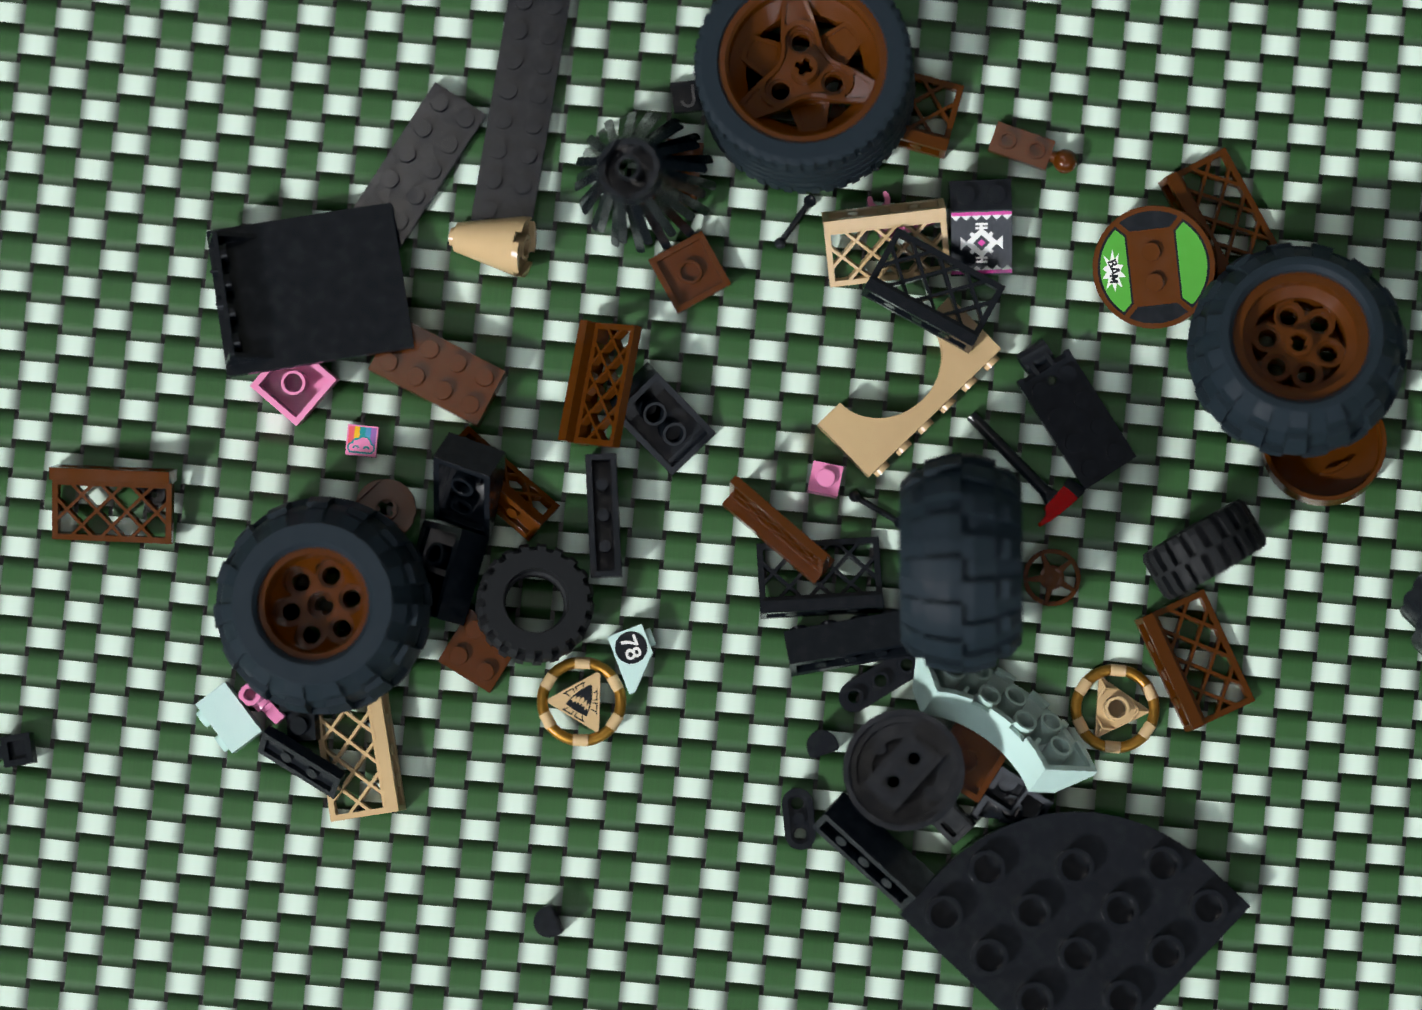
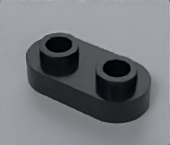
[782,788,816,850]

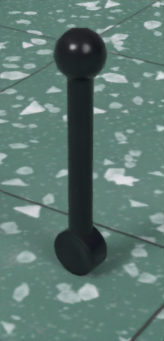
[774,195,816,249]
[849,490,899,529]

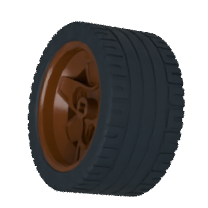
[694,0,915,194]

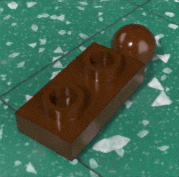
[988,121,1077,174]

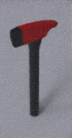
[967,411,1085,527]

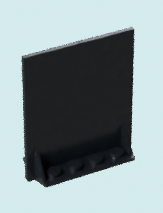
[207,202,415,378]

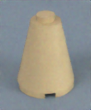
[449,216,537,278]

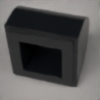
[806,730,839,759]
[534,904,564,938]

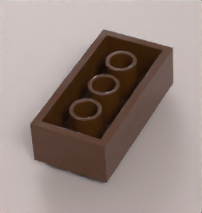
[368,322,507,428]

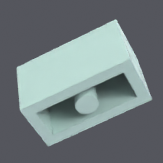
[195,682,265,753]

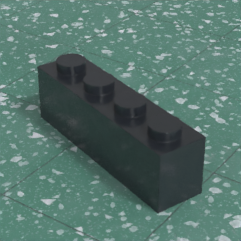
[585,453,623,579]
[784,609,911,677]
[812,792,935,910]

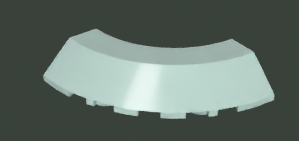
[912,658,1097,793]

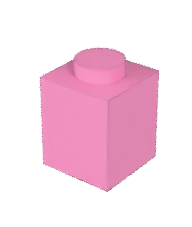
[807,460,844,499]

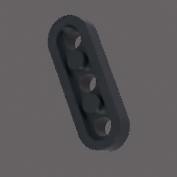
[839,655,916,712]

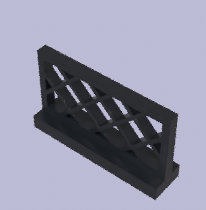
[861,228,1006,354]
[756,537,884,619]

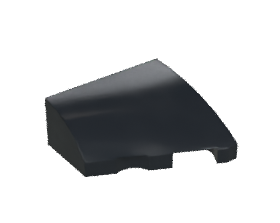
[970,763,1054,823]

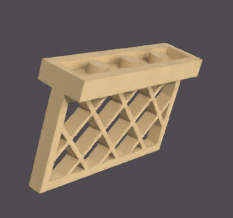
[822,198,951,288]
[318,692,407,822]

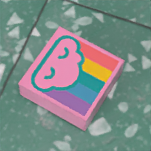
[345,424,379,458]

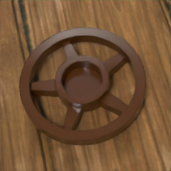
[1023,549,1081,606]

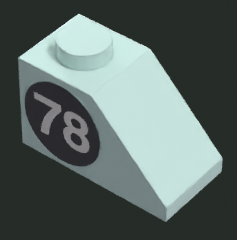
[607,624,657,695]

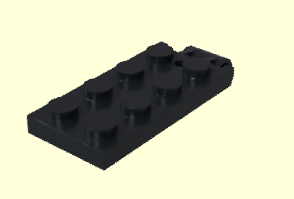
[1016,338,1137,490]

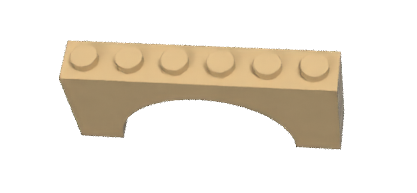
[817,297,1001,478]

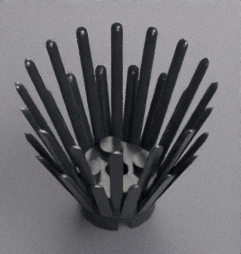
[575,111,716,253]

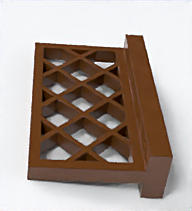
[828,56,964,159]
[1158,147,1278,277]
[558,320,642,448]
[49,464,177,544]
[722,475,835,585]
[1134,589,1255,732]

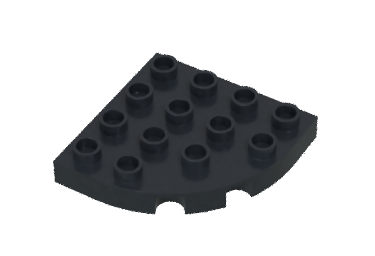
[898,811,1250,1010]

